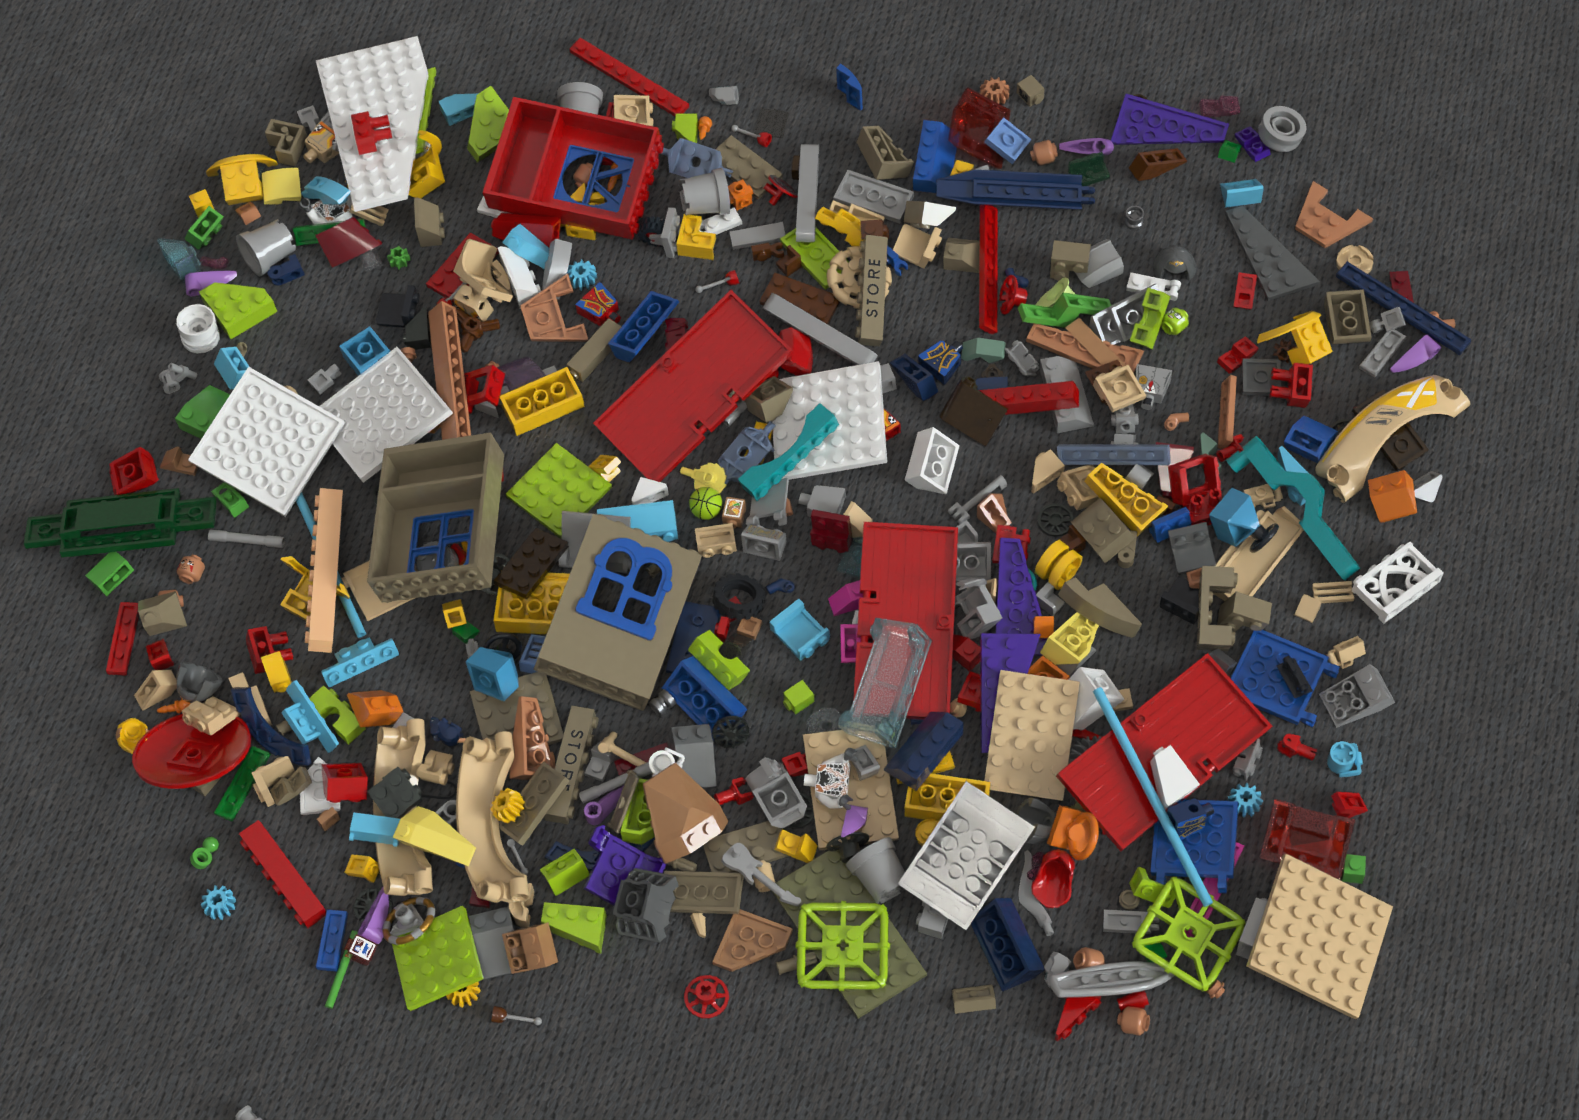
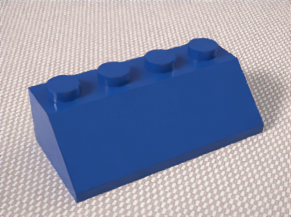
[913,120,959,193]
[608,291,679,363]
[662,656,748,742]

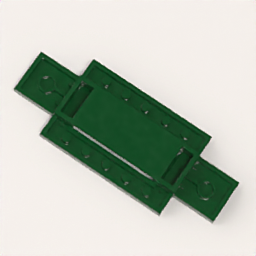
[24,488,217,558]

